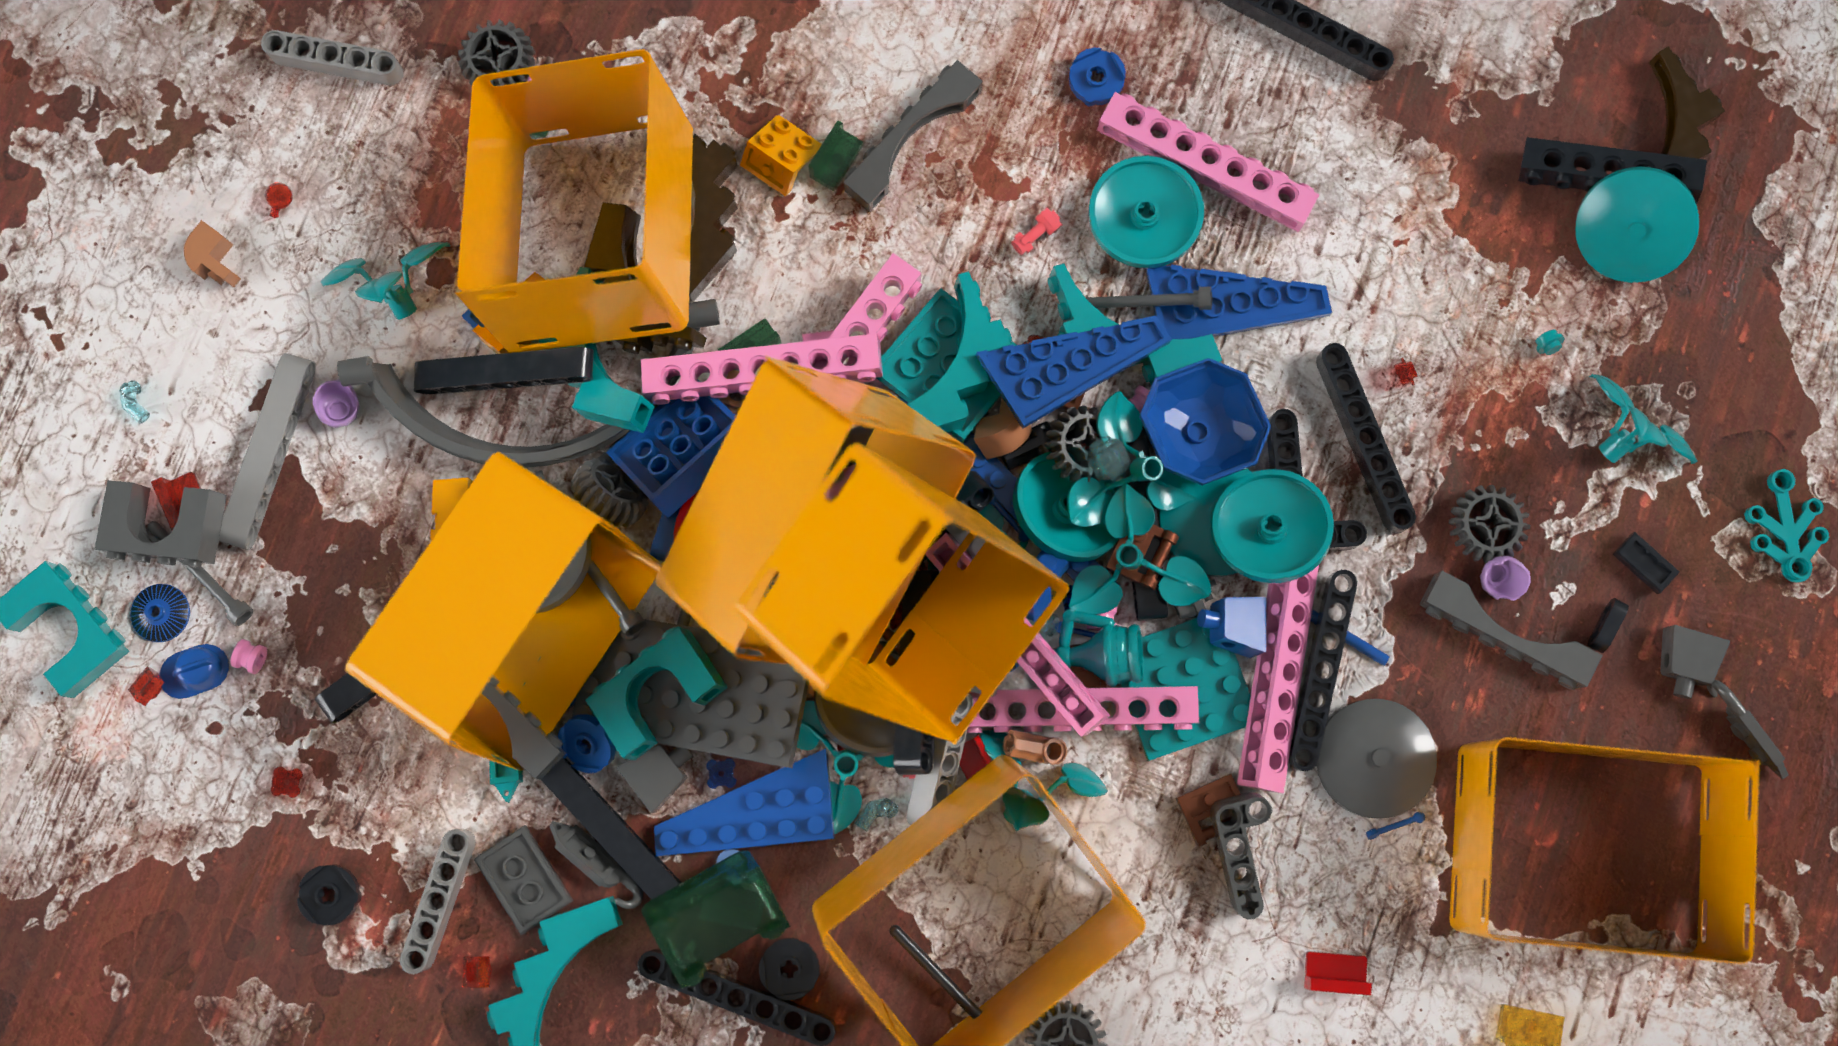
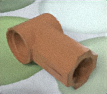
[1003,730,1067,765]

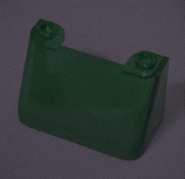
[641,850,791,989]

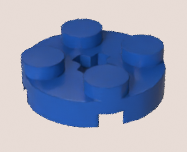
[1069,47,1126,106]
[557,714,616,773]

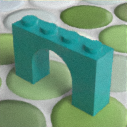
[0,561,130,698]
[586,626,728,761]

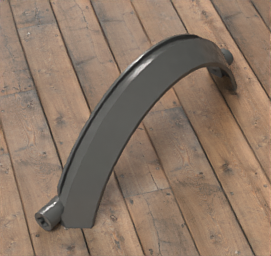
[337,299,720,468]

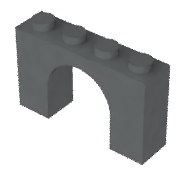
[94,480,227,568]

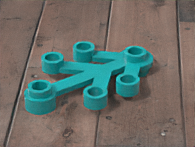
[1744,469,1829,583]

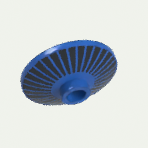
[130,584,190,642]

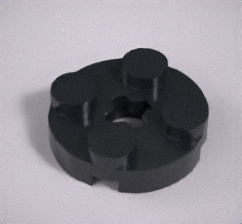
[297,864,362,926]
[759,938,820,1000]

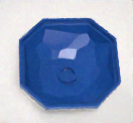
[1139,358,1271,486]

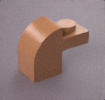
[184,220,241,287]
[974,398,1032,459]

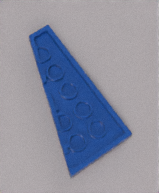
[1145,265,1332,339]
[975,315,1172,429]
[654,748,835,857]

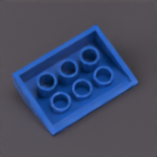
[606,379,736,518]

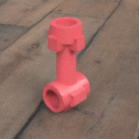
[1011,207,1062,255]

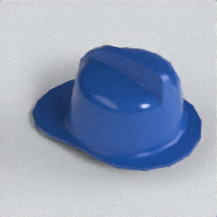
[159,644,229,699]

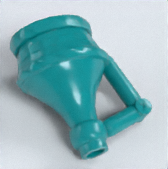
[1053,609,1144,688]

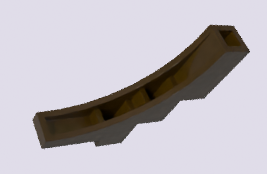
[1649,46,1725,159]
[689,134,738,302]
[584,202,707,354]

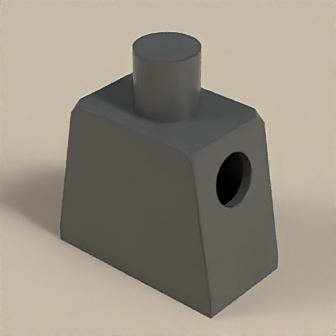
[1660,625,1730,699]
[617,744,693,813]

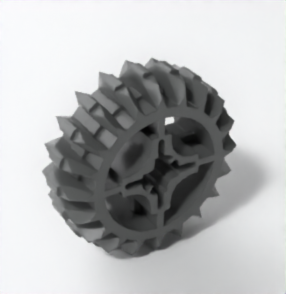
[458,19,536,86]
[1044,405,1123,483]
[570,458,649,528]
[1448,485,1531,564]
[1024,1000,1107,1046]

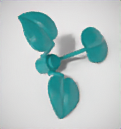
[320,242,451,320]
[1589,374,1698,464]
[1067,391,1197,527]
[1069,484,1212,615]
[797,700,894,834]
[977,730,1108,831]

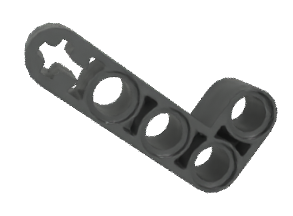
[1210,792,1272,920]

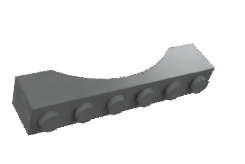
[844,60,983,213]
[1419,571,1603,690]
[481,675,566,780]

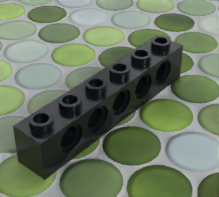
[1518,137,1707,204]

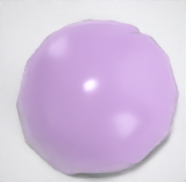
[313,380,360,428]
[1480,556,1531,601]

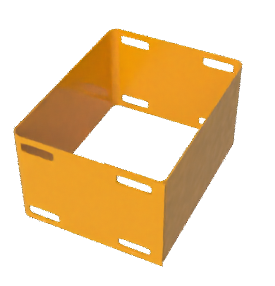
[455,49,693,353]
[656,356,975,666]
[734,444,1069,745]
[345,452,662,771]
[1449,738,1759,964]
[812,755,1146,1046]

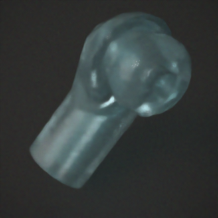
[119,380,150,424]
[855,798,898,831]

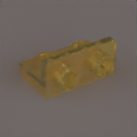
[1496,1003,1565,1046]

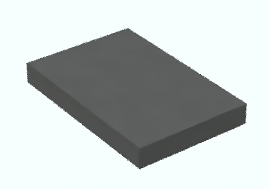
[474,825,574,935]

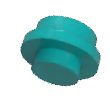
[1535,329,1565,355]

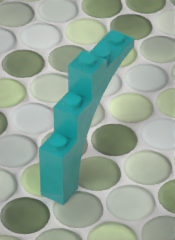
[1048,263,1223,386]
[538,267,655,433]
[907,271,1012,433]
[487,896,623,1046]

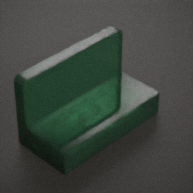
[808,120,864,191]
[718,318,782,371]

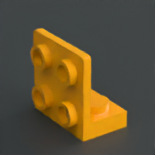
[740,115,823,196]

